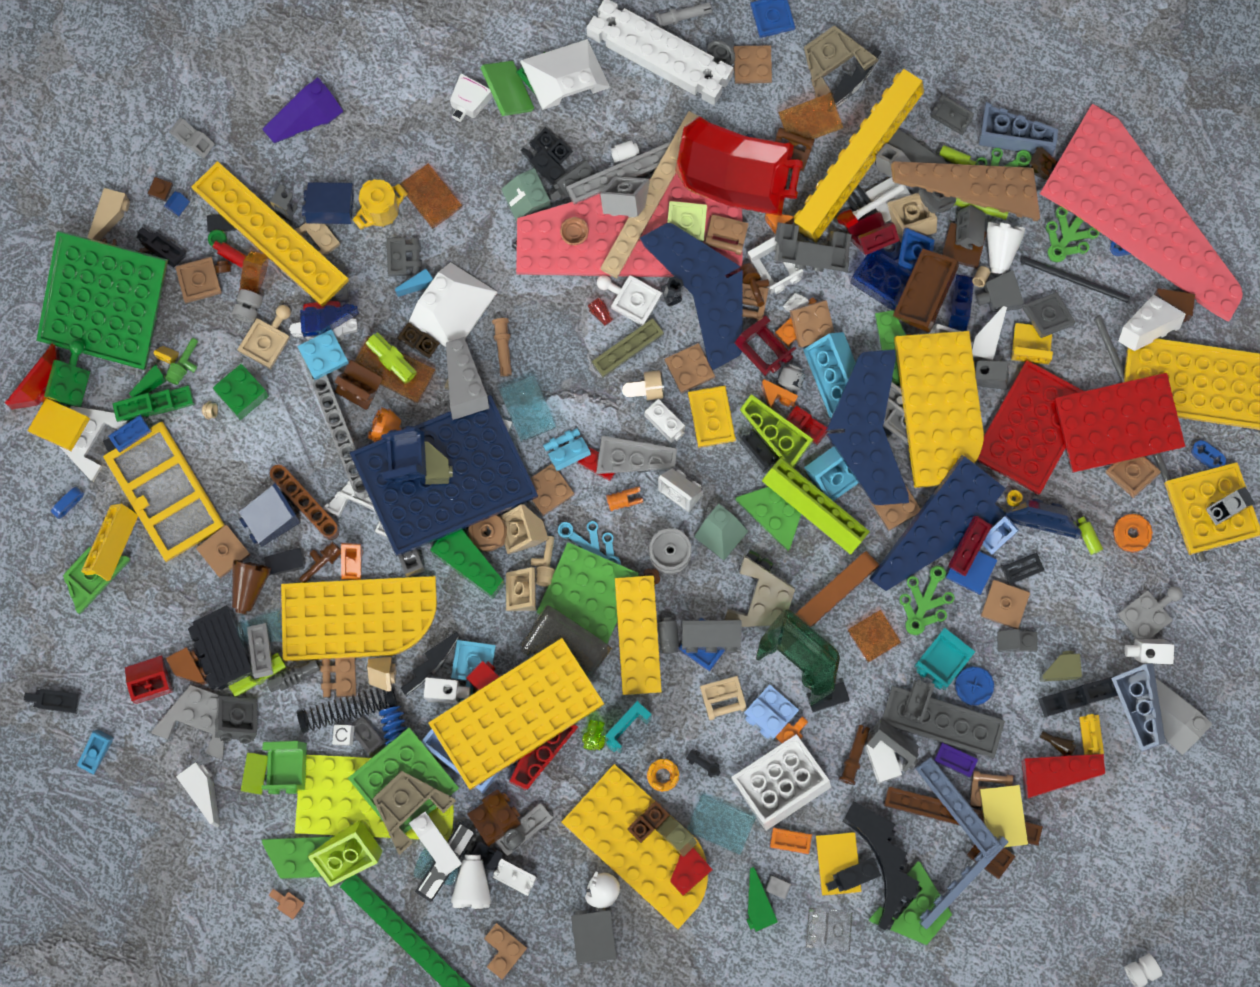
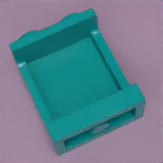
[914,628,975,690]
[605,701,652,753]

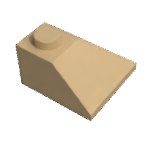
[500,504,548,554]

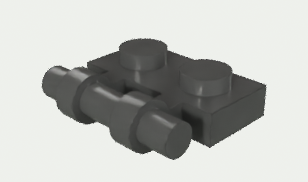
[387,238,422,277]

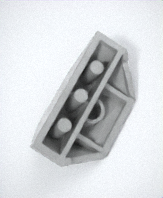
[883,382,908,445]

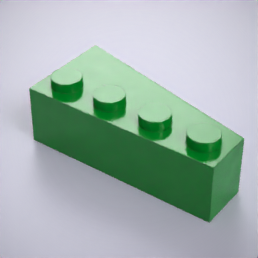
[430,530,505,599]

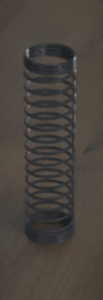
[297,687,397,734]

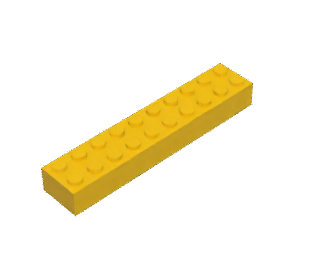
[794,69,924,243]

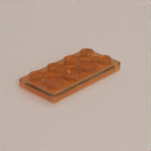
[355,336,436,404]

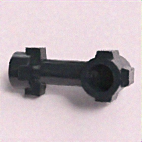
[686,749,721,778]

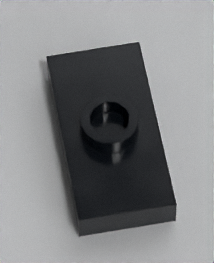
[806,682,850,713]

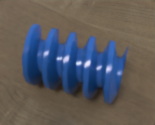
[379,706,407,746]

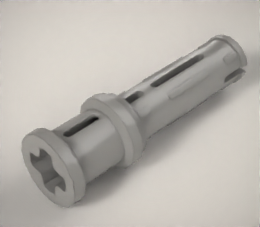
[655,2,712,28]

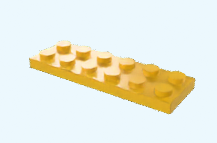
[615,576,662,695]

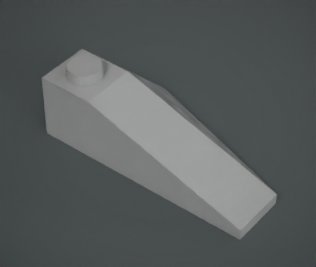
[1156,678,1212,755]

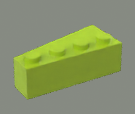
[740,394,813,468]

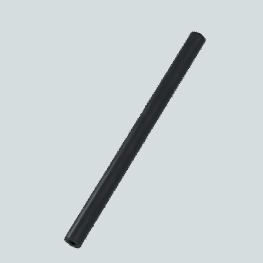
[1021,256,1130,303]

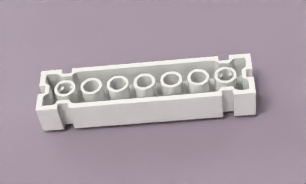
[586,0,733,106]

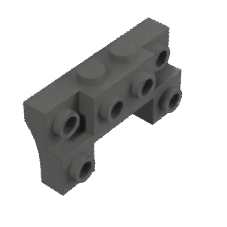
[774,222,852,272]

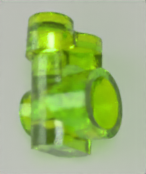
[582,719,606,751]

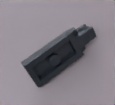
[136,227,186,268]
[24,689,80,714]
[825,858,881,892]

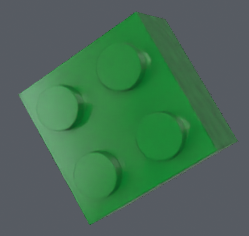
[213,363,269,421]

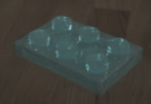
[499,376,556,442]

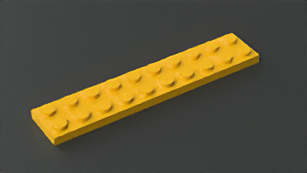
[191,161,349,307]

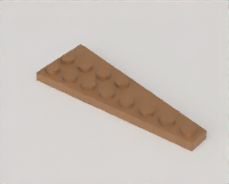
[891,161,1040,221]

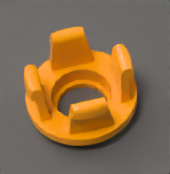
[647,759,679,792]

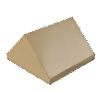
[506,567,536,611]

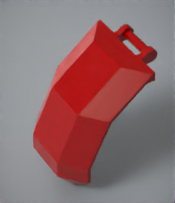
[675,116,803,216]

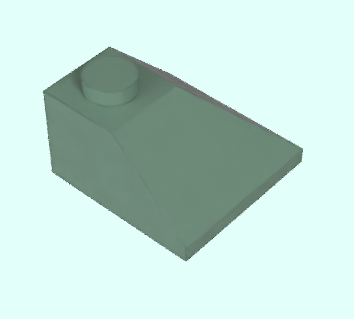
[694,504,748,561]

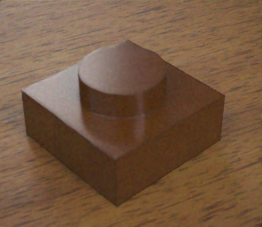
[147,177,173,202]

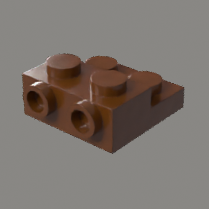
[467,789,521,846]

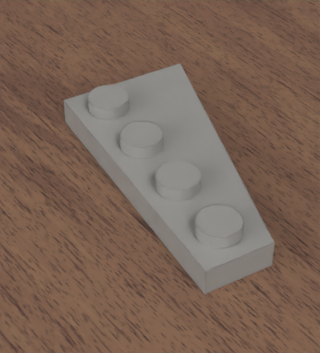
[596,436,677,474]

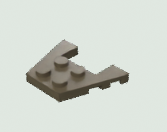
[804,26,879,103]
[724,555,795,627]
[373,771,456,855]

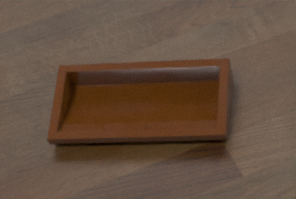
[893,248,959,333]

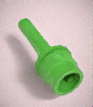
[165,338,198,385]

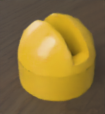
[1006,490,1023,507]

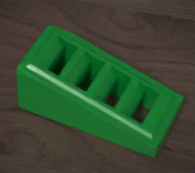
[129,365,167,397]

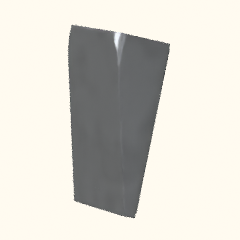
[351,716,386,758]

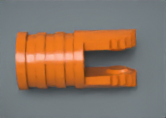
[606,486,643,512]

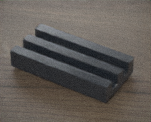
[846,184,878,219]
[1001,553,1045,585]

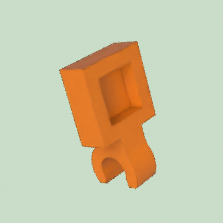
[775,716,808,743]

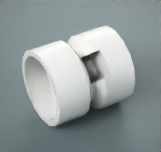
[1124,953,1162,987]

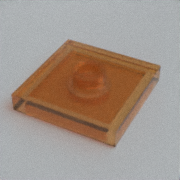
[847,610,901,663]

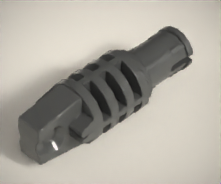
[267,660,320,692]

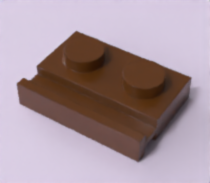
[966,844,1016,880]

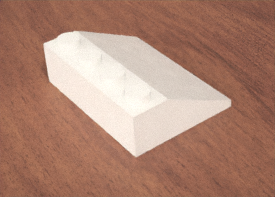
[731,734,831,831]

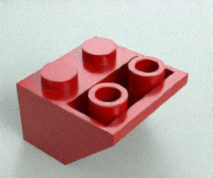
[125,655,173,704]

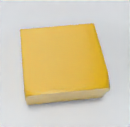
[153,346,179,364]

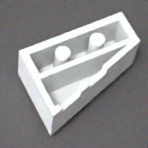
[1119,294,1186,351]

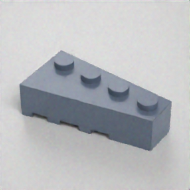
[979,102,1058,157]
[1111,663,1166,752]

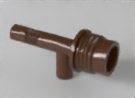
[740,263,769,307]
[299,541,341,583]

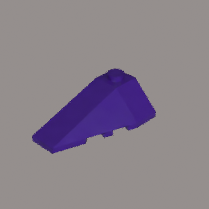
[262,77,343,143]

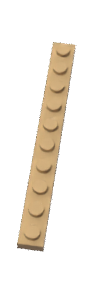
[601,111,698,278]

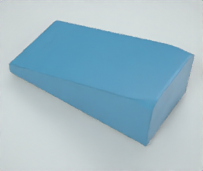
[395,269,433,297]
[77,730,114,775]

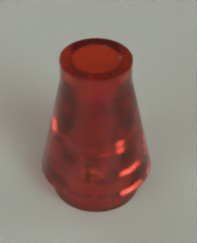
[588,297,613,326]

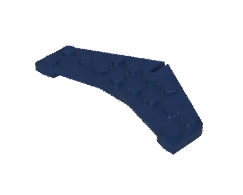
[640,223,743,371]
[826,350,909,506]

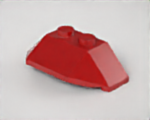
[5,343,60,410]

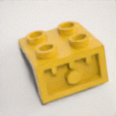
[1011,323,1053,365]

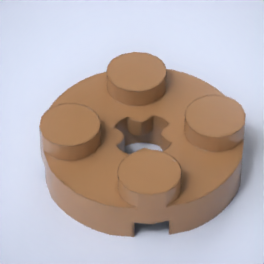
[468,515,507,552]

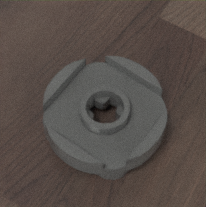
[919,188,956,213]

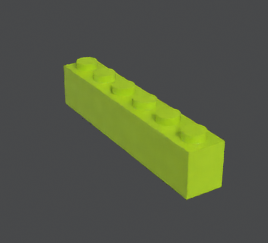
[762,458,870,555]

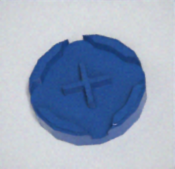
[955,666,994,706]

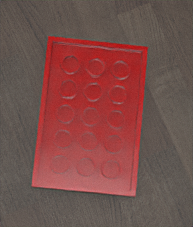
[976,360,1084,495]
[1054,373,1186,473]

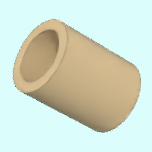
[972,266,991,287]

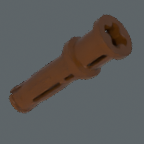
[838,725,870,785]

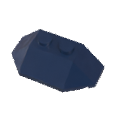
[1004,499,1082,539]

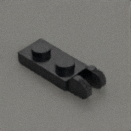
[520,140,566,188]

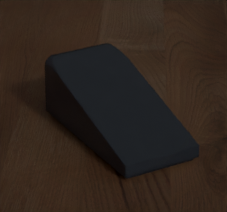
[264,548,305,576]

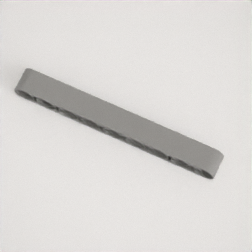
[299,351,369,499]

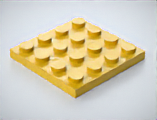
[1164,462,1260,555]

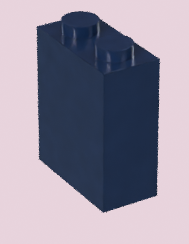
[302,182,354,224]

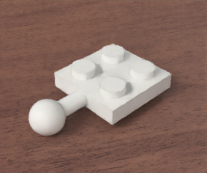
[597,275,662,325]

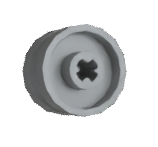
[649,528,691,575]

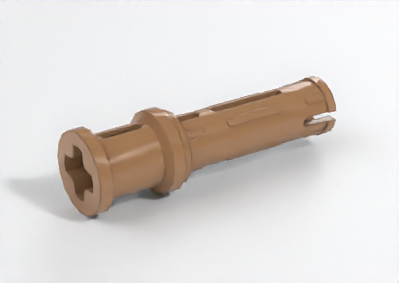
[492,318,512,377]

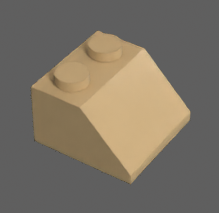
[887,193,937,242]

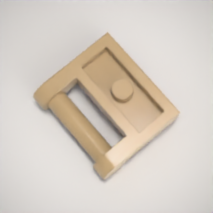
[295,223,340,257]
[700,676,747,721]

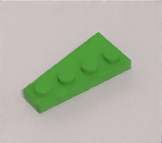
[875,310,906,386]

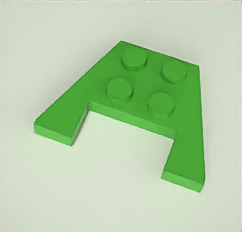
[868,861,952,945]

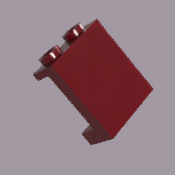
[846,212,900,255]

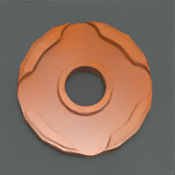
[1113,514,1153,553]

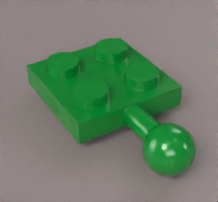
[44,340,90,407]

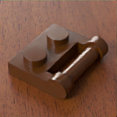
[775,127,815,172]

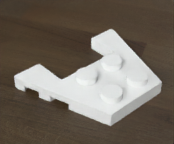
[59,406,130,482]
[323,472,387,538]

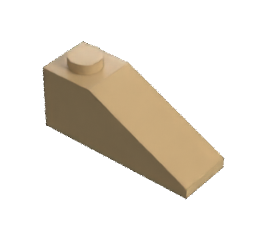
[87,188,130,241]

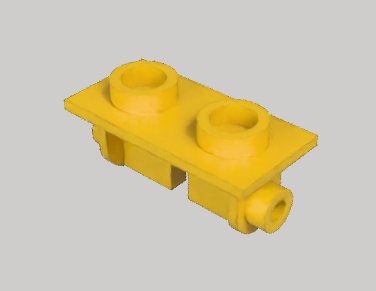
[1079,714,1104,755]

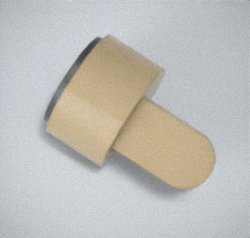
[622,370,665,400]

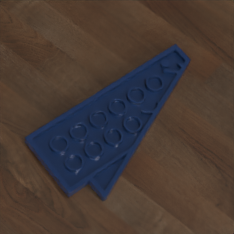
[869,455,1006,591]

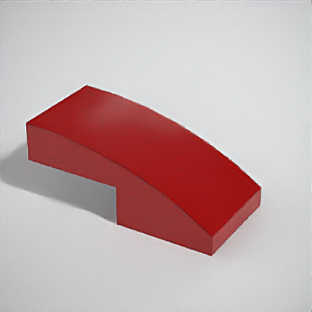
[786,406,829,445]

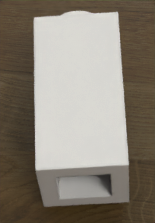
[645,399,685,443]

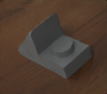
[997,629,1038,652]

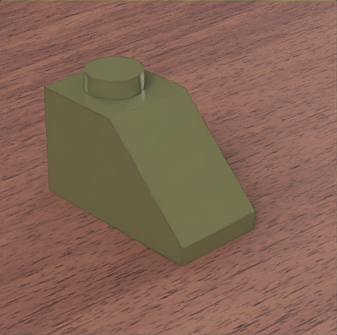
[425,442,453,484]
[1040,651,1082,682]
[656,816,697,857]

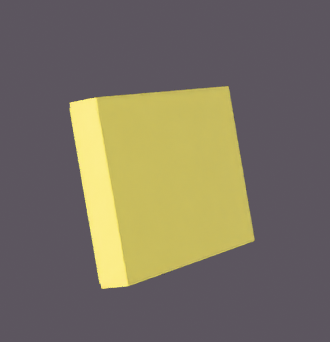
[980,785,1028,847]

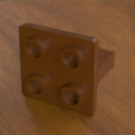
[334,360,383,410]

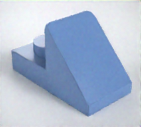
[982,516,1019,555]

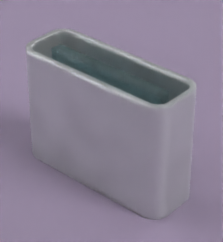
[765,876,791,899]

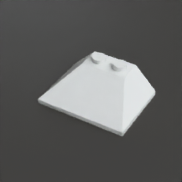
[521,39,610,110]
[409,262,497,347]

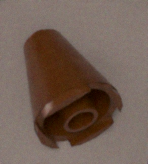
[232,559,271,614]

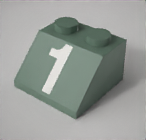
[501,168,551,222]

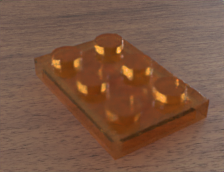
[778,92,844,146]
[400,163,462,229]

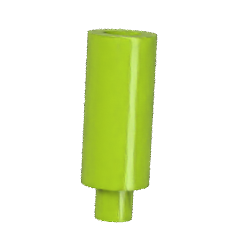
[939,145,976,165]
[1077,517,1103,555]

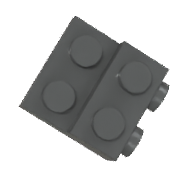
[215,696,257,744]

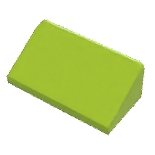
[241,752,268,795]

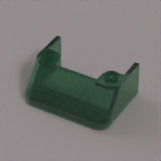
[756,610,840,706]

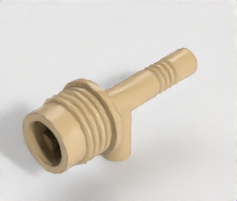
[531,536,555,587]

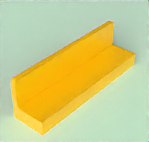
[81,504,138,581]

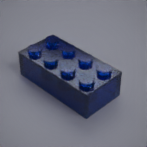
[850,250,912,312]

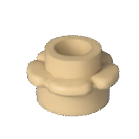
[202,401,218,420]

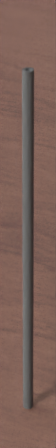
[1094,317,1206,563]

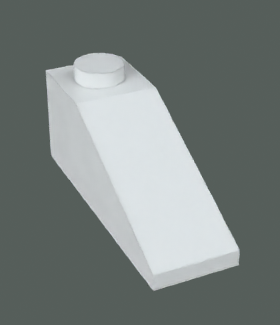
[971,306,1007,361]
[409,812,462,875]

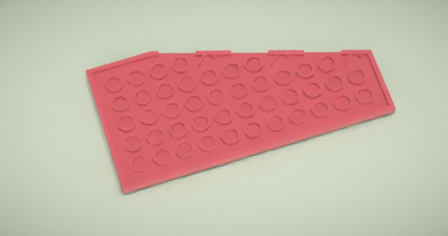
[516,173,742,278]

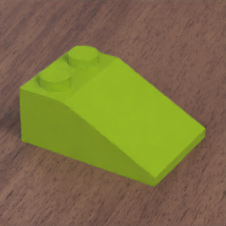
[308,820,383,887]

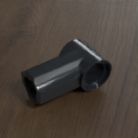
[661,277,684,306]

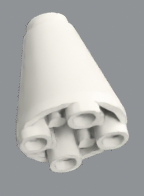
[987,222,1025,275]
[451,855,491,909]

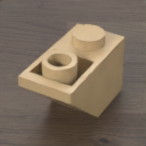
[367,657,397,691]

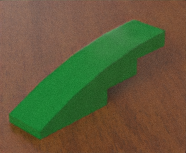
[112,385,195,422]

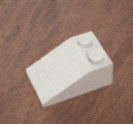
[658,469,703,512]
[176,762,220,827]

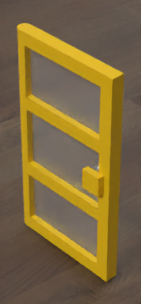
[103,422,225,562]

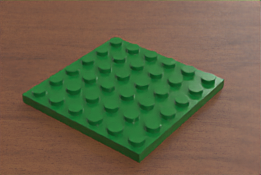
[36,231,168,370]

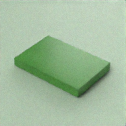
[481,61,535,116]

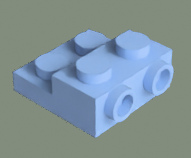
[744,684,799,740]

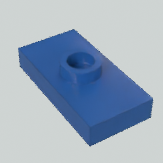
[108,415,152,453]

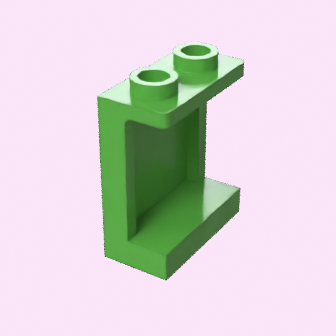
[262,741,307,795]

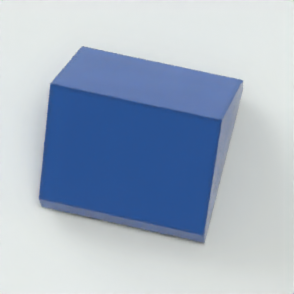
[164,191,190,217]

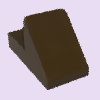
[1030,147,1058,180]

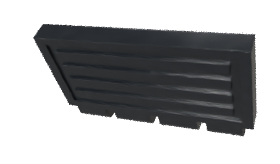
[188,605,253,690]

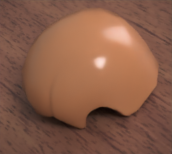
[560,217,589,246]

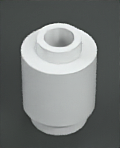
[611,140,639,163]

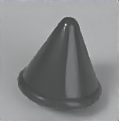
[707,37,736,66]

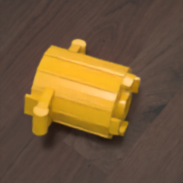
[352,179,408,230]

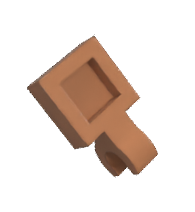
[269,889,305,920]

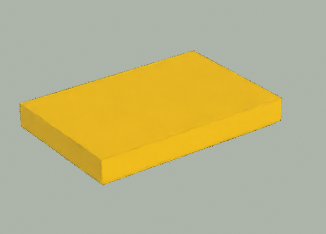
[688,385,736,448]
[27,398,90,452]
[816,832,862,896]

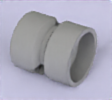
[231,289,263,323]

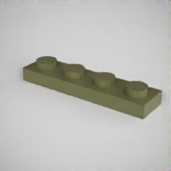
[592,318,664,378]

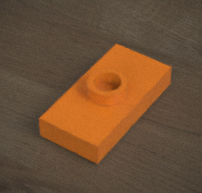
[770,828,812,855]

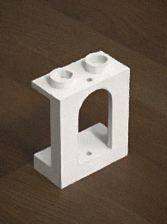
[747,237,803,295]

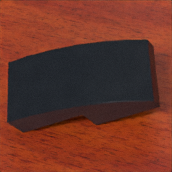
[533,127,573,165]

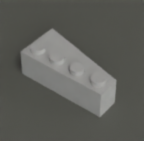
[446,337,489,420]

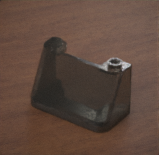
[518,605,612,681]

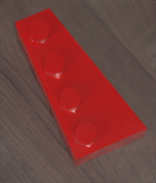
[508,725,578,791]
[1022,754,1105,800]

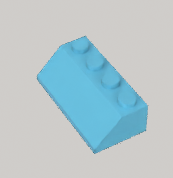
[803,332,856,418]
[804,446,858,501]

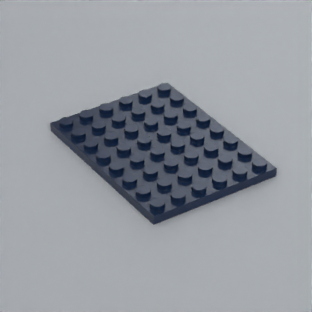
[350,395,538,557]

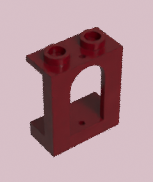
[735,316,796,376]

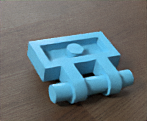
[543,428,591,471]

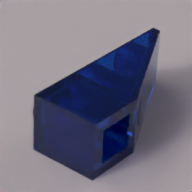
[948,274,974,331]
[300,304,359,337]

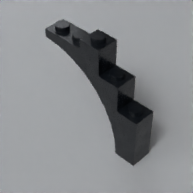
[842,801,920,933]

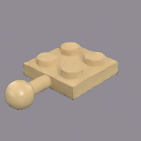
[237,305,291,370]

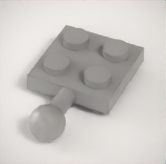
[1117,586,1183,639]

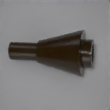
[1040,731,1076,756]

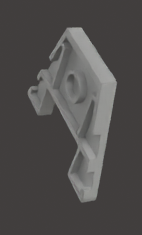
[151,685,225,760]

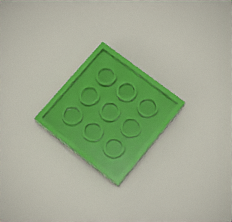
[537,542,639,644]
[348,728,459,833]

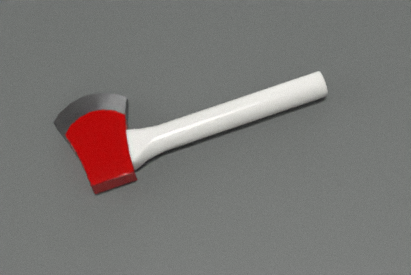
[833,184,904,228]

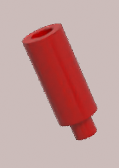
[212,241,250,269]

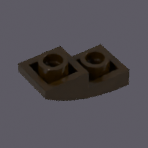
[397,322,440,359]

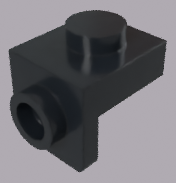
[469,841,503,871]

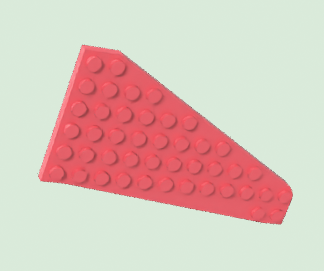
[1040,104,1243,322]

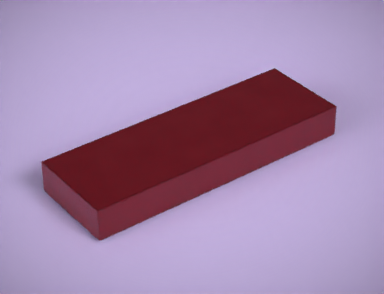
[948,516,992,576]

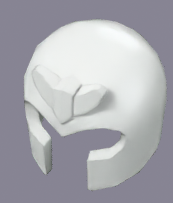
[585,872,620,908]

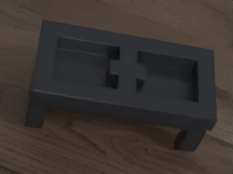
[740,429,779,472]

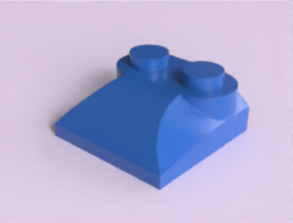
[898,228,935,274]

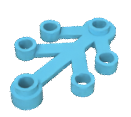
[558,521,621,565]

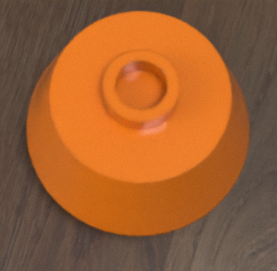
[367,407,401,443]

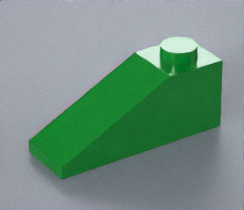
[746,867,778,933]

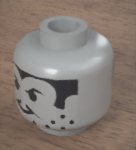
[778,364,805,393]

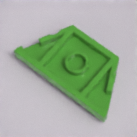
[735,487,801,551]
[63,547,131,615]
[262,837,332,879]

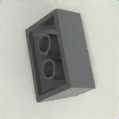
[682,620,742,653]

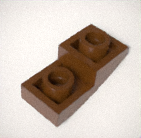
[627,800,671,843]

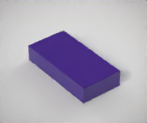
[934,743,978,778]

